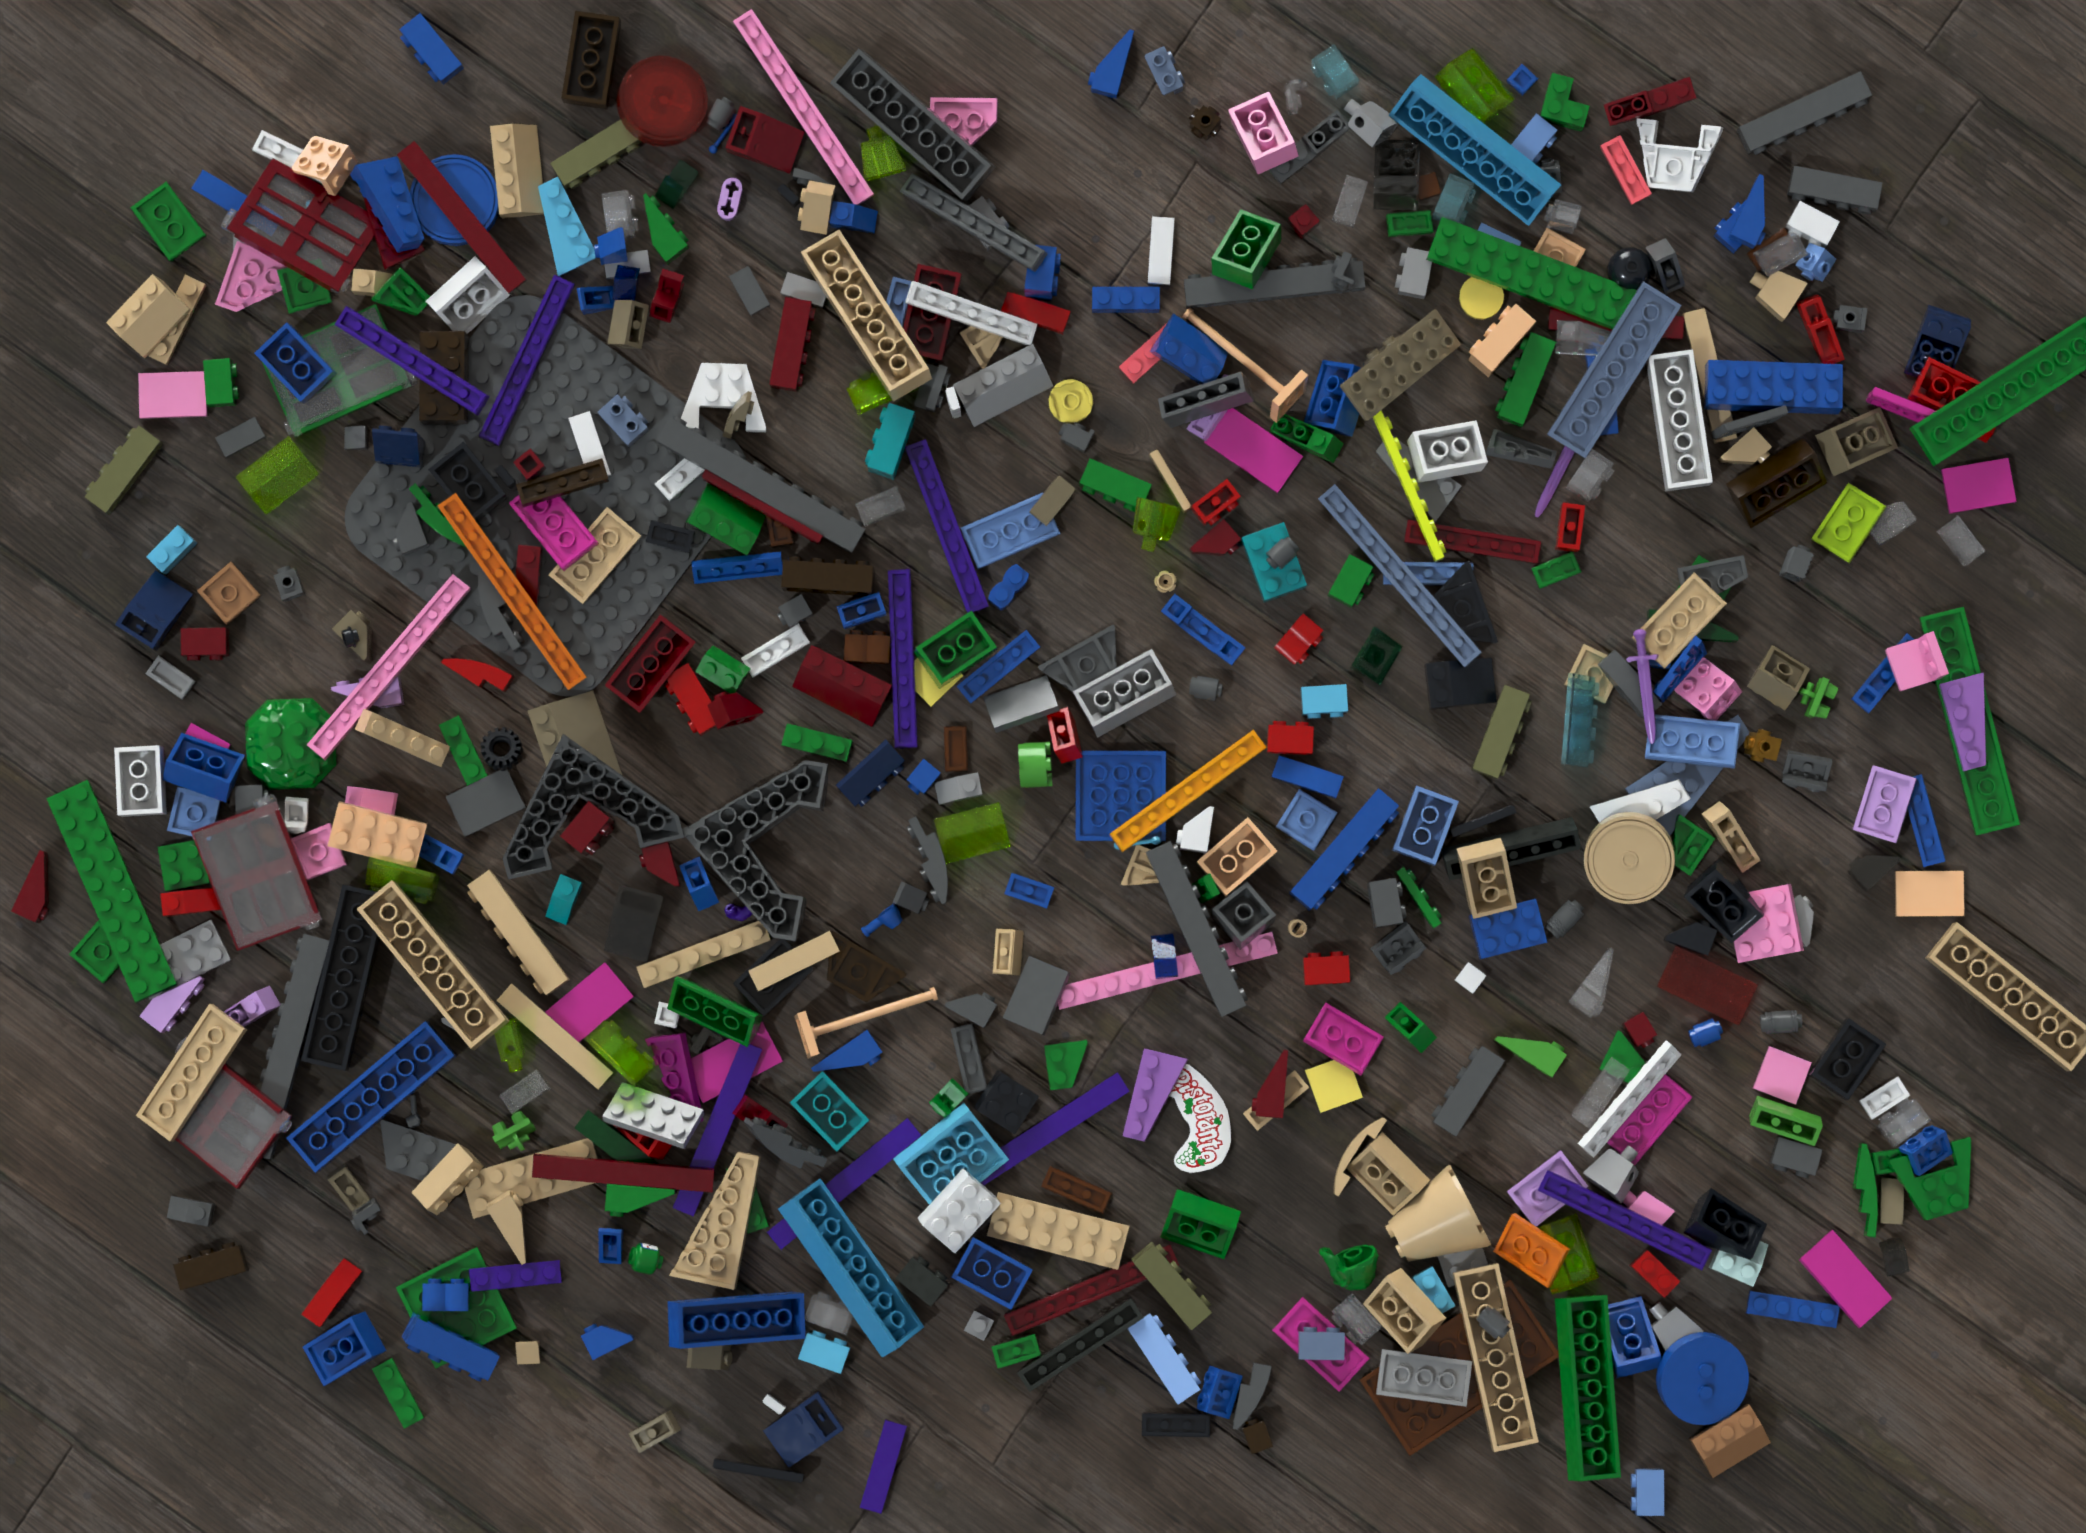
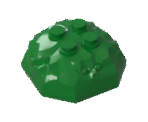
[245,698,337,790]

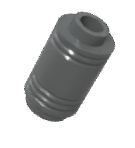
[1545,899,1584,939]
[1760,1010,1802,1034]

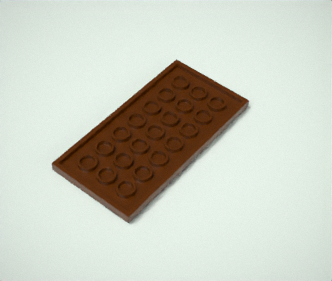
[1359,1280,1559,1456]

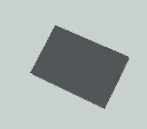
[1711,405,1788,440]
[983,675,1060,733]
[446,767,526,837]
[1003,956,1071,1036]

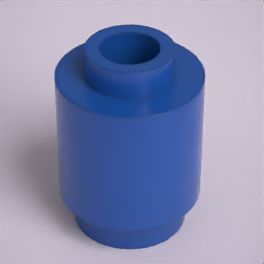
[1688,1018,1723,1047]

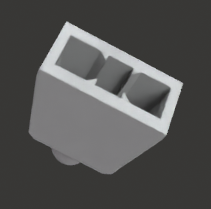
[1344,99,1399,147]
[1583,1145,1639,1203]
[1649,1301,1704,1353]

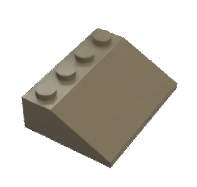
[528,691,622,775]

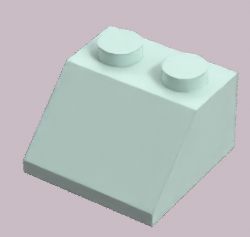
[1709,1241,1768,1287]

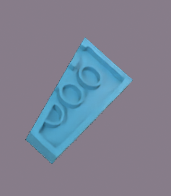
[538,177,596,277]

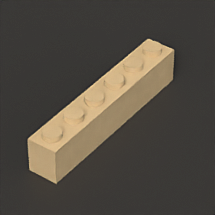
[467,870,570,996]

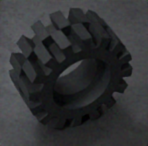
[480,727,523,771]

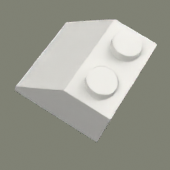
[1176,806,1214,854]

